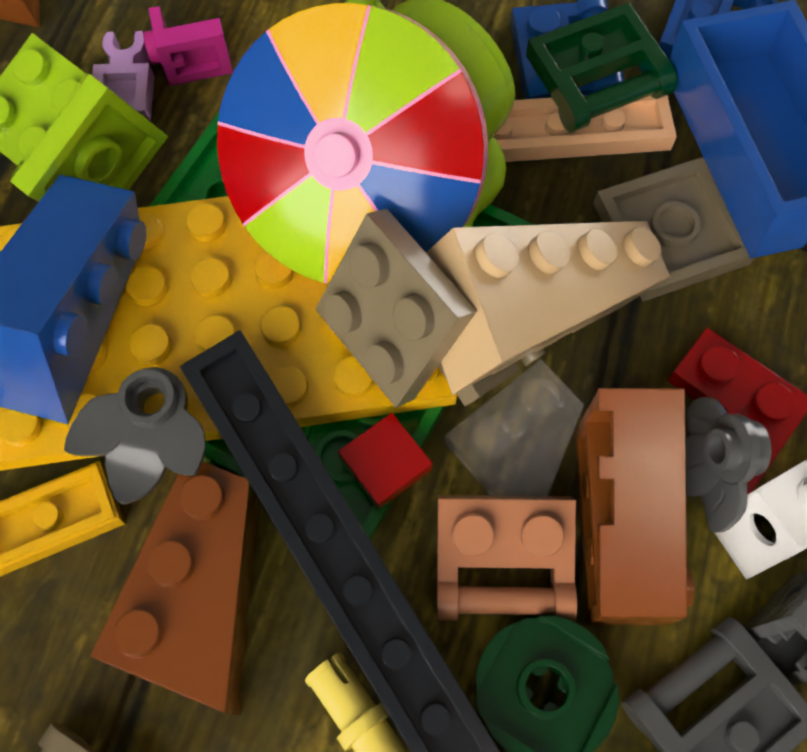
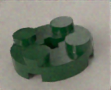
[474,616,619,752]

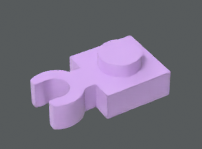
[92,31,155,122]

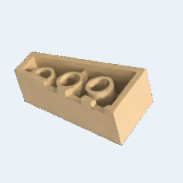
[426,221,670,395]

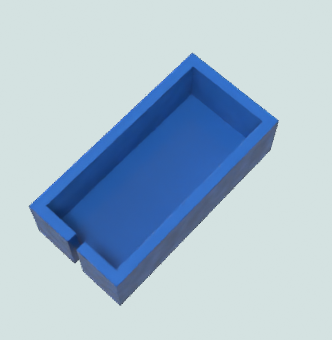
[669,0,807,259]

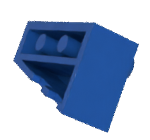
[0,174,146,424]

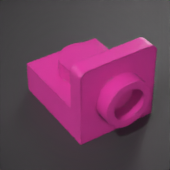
[143,6,233,86]

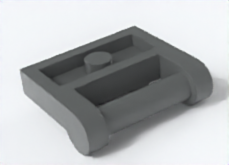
[621,617,807,752]

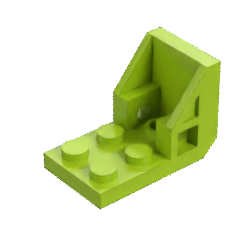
[0,33,169,201]

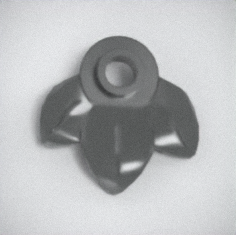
[64,367,206,504]
[685,397,772,533]

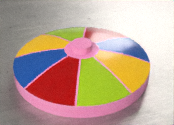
[217,3,488,284]

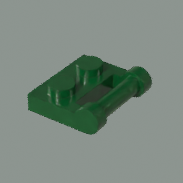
[526,2,678,133]

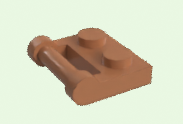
[436,495,577,622]

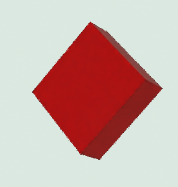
[338,413,433,509]

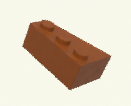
[575,388,694,625]
[90,462,261,715]

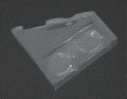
[445,359,584,496]

